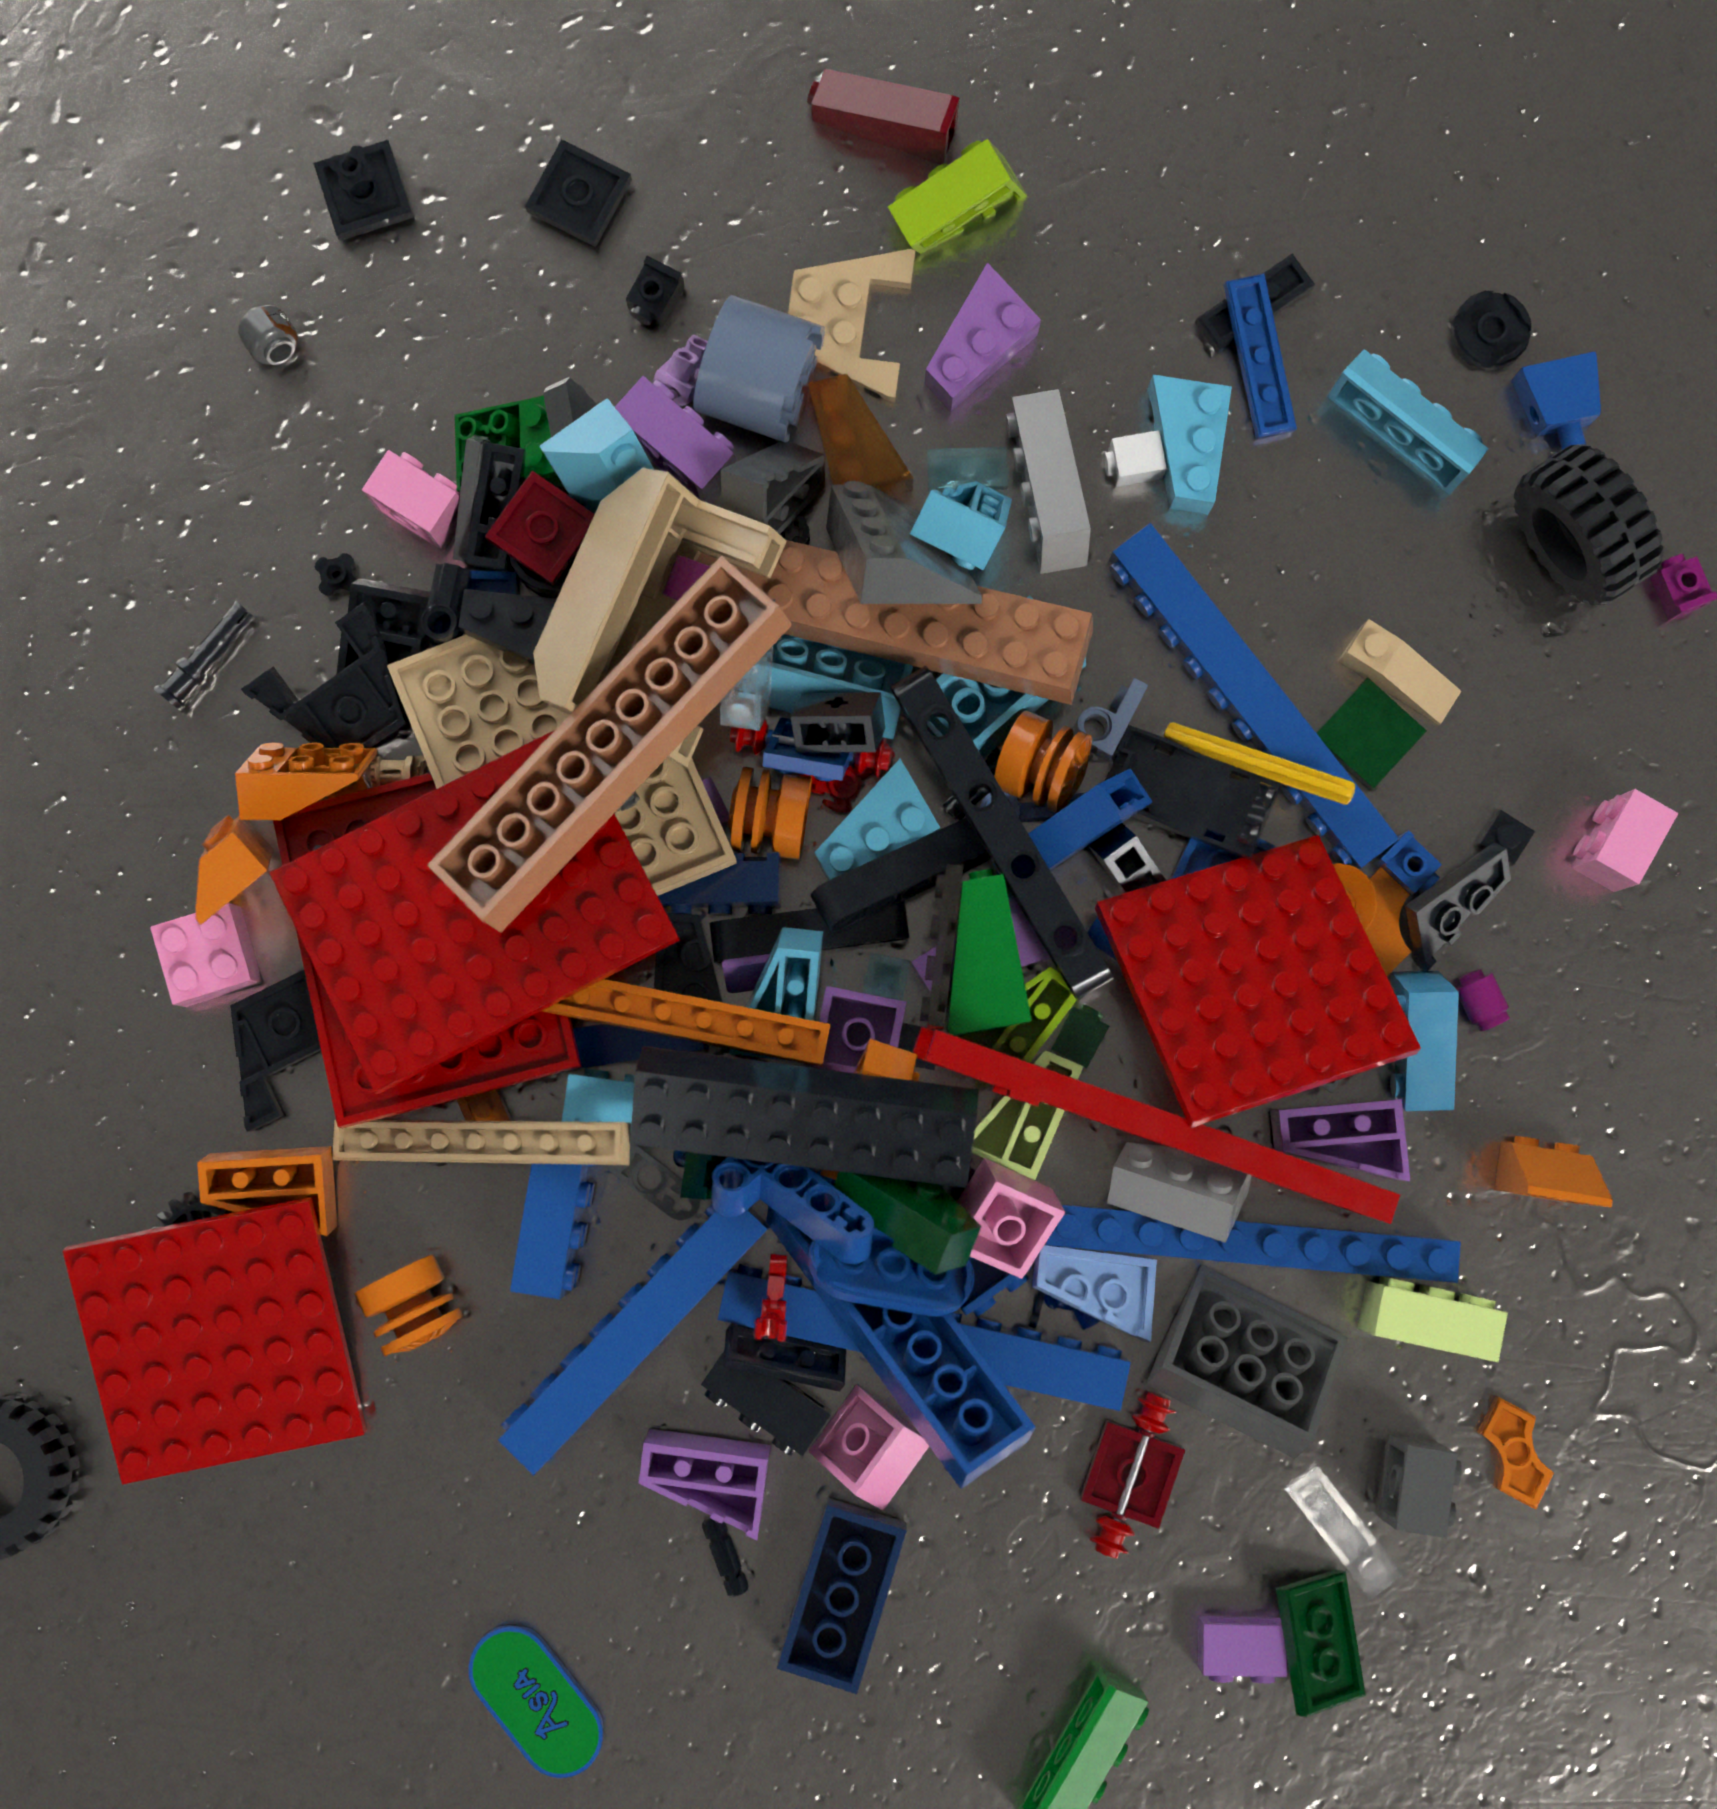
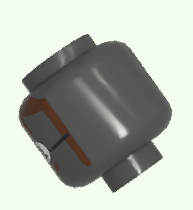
[238,305,298,365]

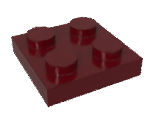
[485,471,595,586]

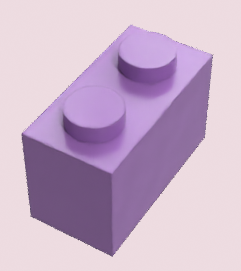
[1198,1616,1287,1684]

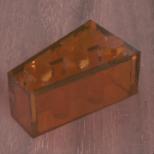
[808,374,914,496]

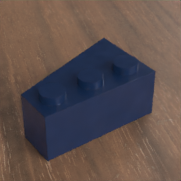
[658,852,782,916]

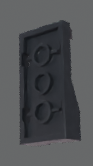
[1105,725,1281,861]

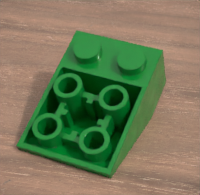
[455,395,563,492]

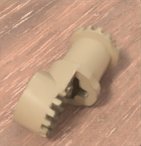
[370,756,429,787]

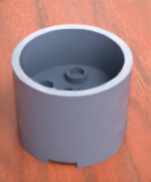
[693,295,825,443]

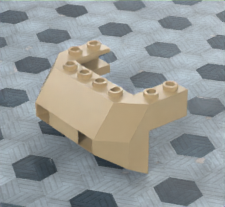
[533,468,787,767]

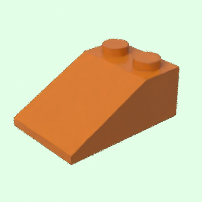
[1494,1136,1613,1208]

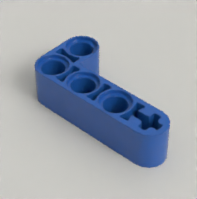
[711,1157,874,1264]

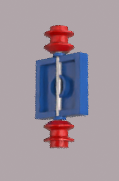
[730,712,893,781]

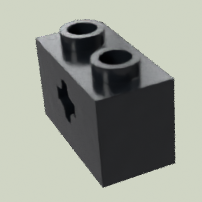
[791,692,886,752]

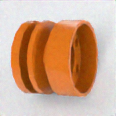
[994,711,1092,813]
[728,766,812,860]
[354,1254,464,1357]

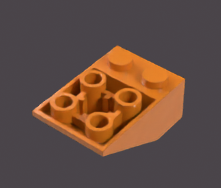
[235,742,377,820]

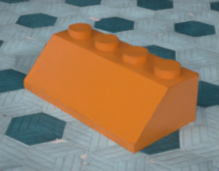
[195,815,274,925]

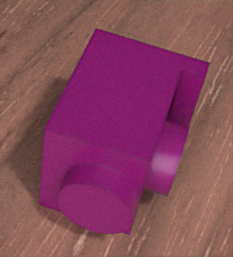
[1650,553,1717,621]

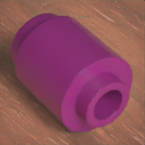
[1456,969,1510,1032]

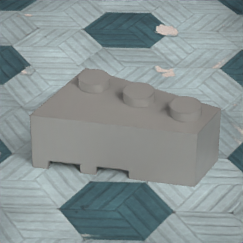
[1107,1142,1252,1243]

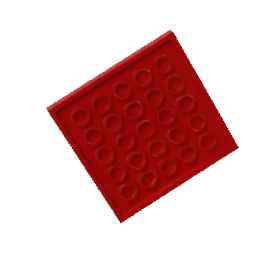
[1095,835,1421,1128]
[62,1197,367,1485]

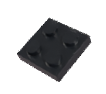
[313,139,414,241]
[525,139,632,247]

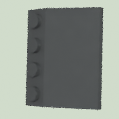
[826,481,982,604]
[1146,1265,1348,1459]

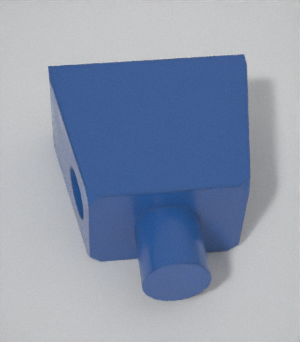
[1511,351,1601,449]

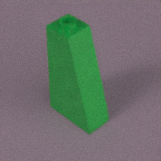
[947,869,1032,1036]

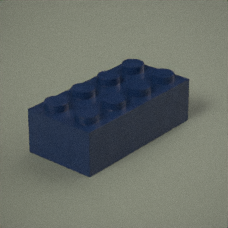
[777,1498,907,1694]

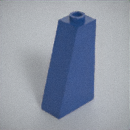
[991,768,1153,886]

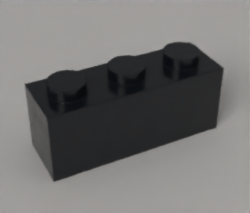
[701,1351,831,1457]

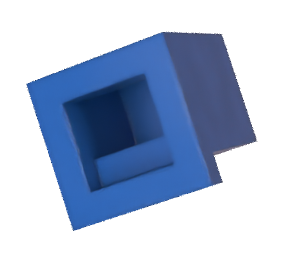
[1373,830,1442,895]

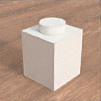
[1104,430,1167,487]

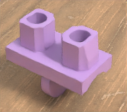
[653,335,708,406]

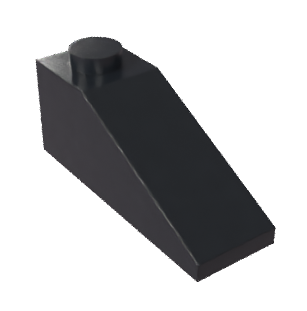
[465,442,526,572]
[1088,823,1167,894]

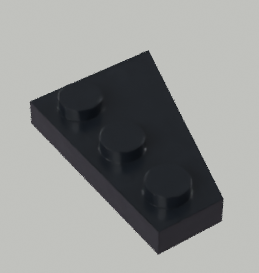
[458,589,557,665]
[1405,842,1511,972]
[654,913,723,1003]

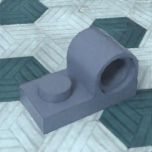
[1074,678,1148,762]

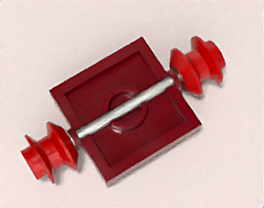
[1080,1392,1186,1559]

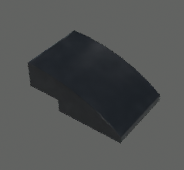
[336,578,430,674]

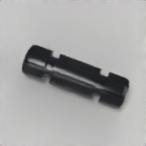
[702,1518,749,1598]

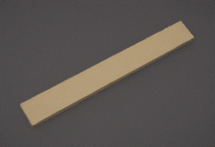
[332,1120,631,1165]

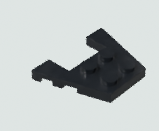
[241,600,409,748]
[230,969,321,1132]

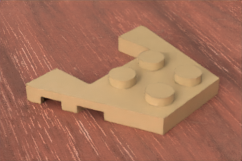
[788,249,916,402]

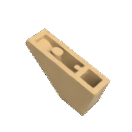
[1338,619,1461,725]

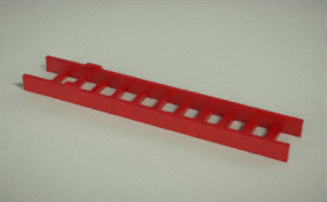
[912,1027,1400,1224]

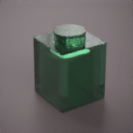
[1048,1004,1109,1070]

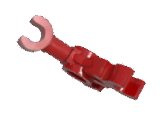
[803,743,896,813]
[754,1254,787,1342]

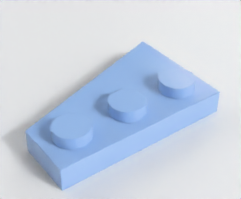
[1032,1245,1157,1343]

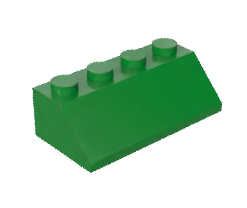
[1019,1666,1149,1809]

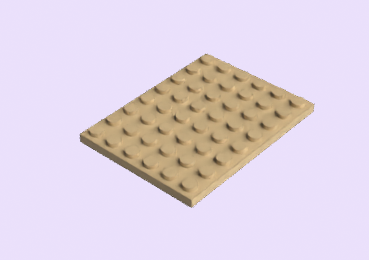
[387,635,737,896]

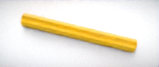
[1164,722,1355,805]

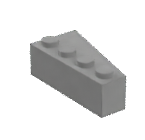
[1005,389,1091,574]

